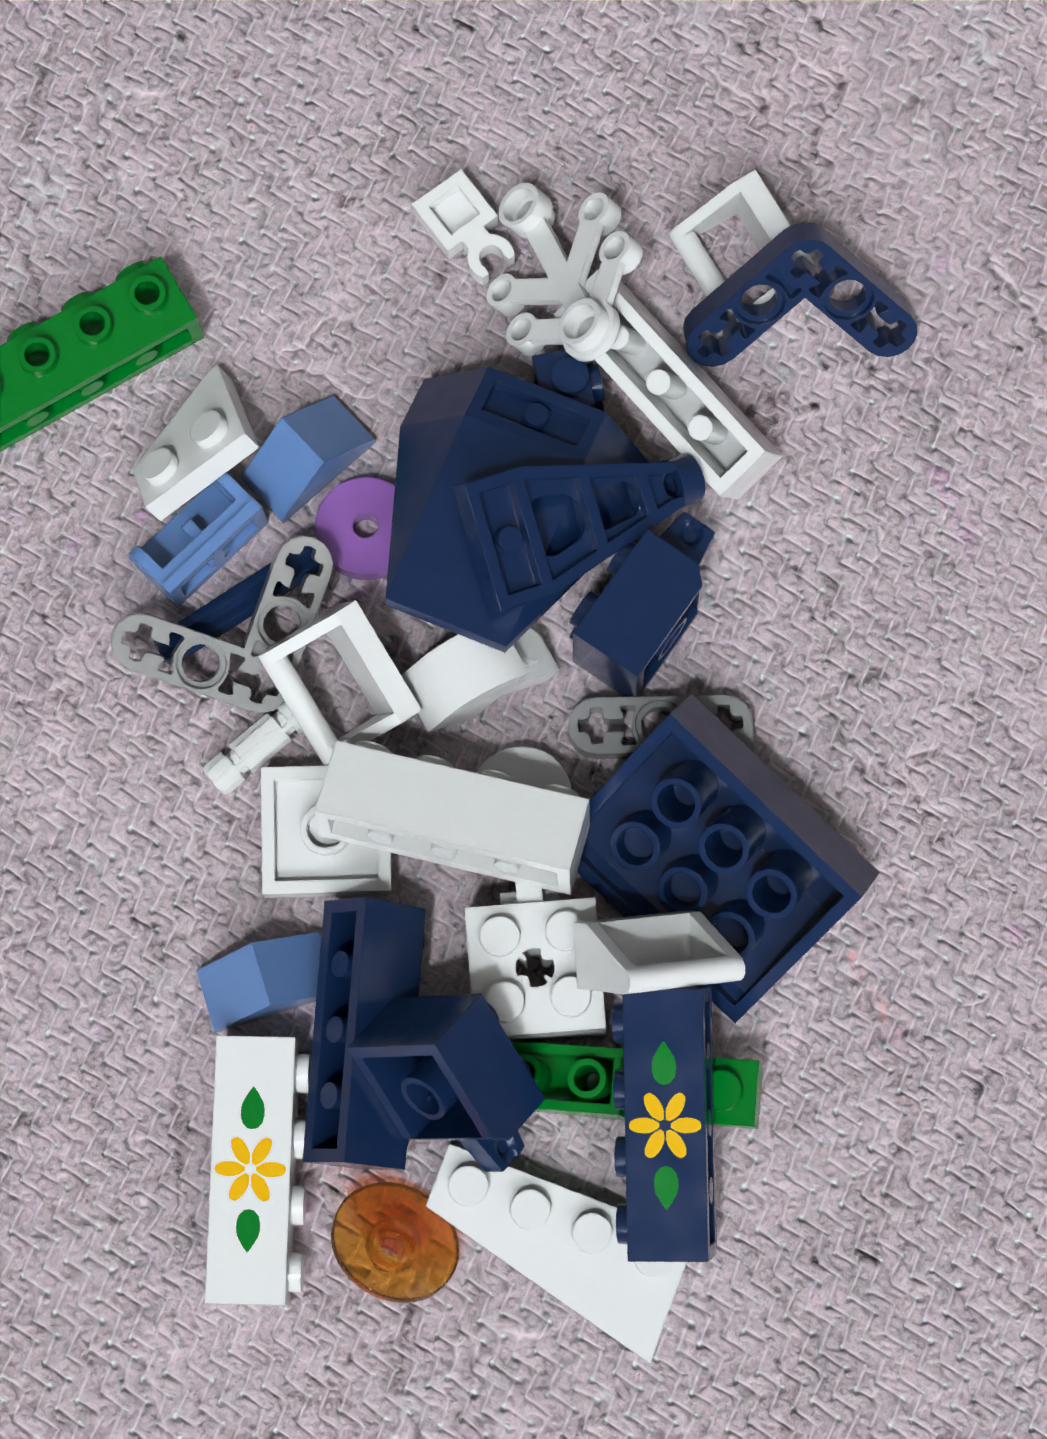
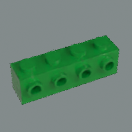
[0,256,204,452]

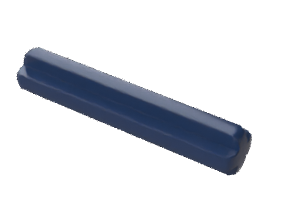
[154,546,320,666]

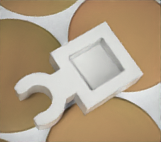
[411,169,515,286]

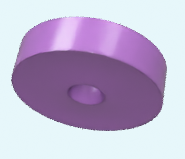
[315,477,395,580]

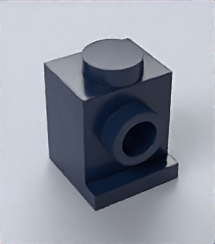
[532,349,605,412]

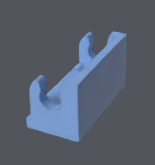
[129,472,268,609]

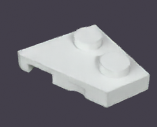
[132,365,259,521]

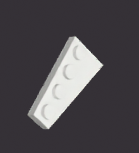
[426,1144,687,1364]

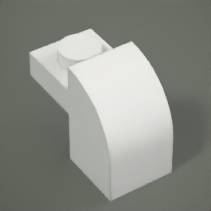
[401,624,560,733]

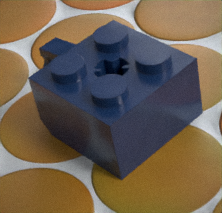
[569,512,715,697]
[347,993,545,1172]

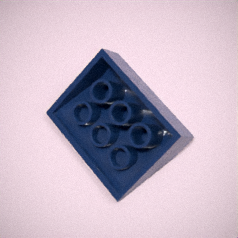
[577,694,880,1023]

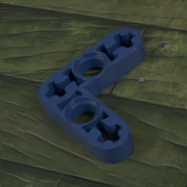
[683,222,918,367]

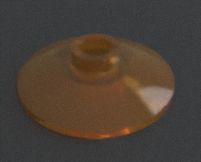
[331,1182,459,1303]

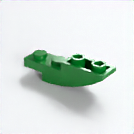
[511,1041,763,1129]

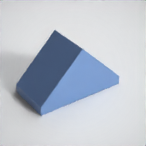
[241,395,376,524]
[196,932,321,1033]

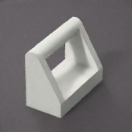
[668,170,820,317]
[257,600,422,765]
[573,911,745,995]

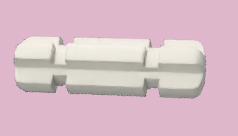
[203,701,303,795]

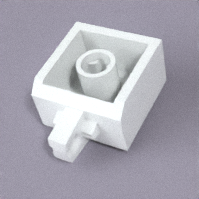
[465,882,606,1042]

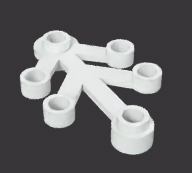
[487,183,643,362]

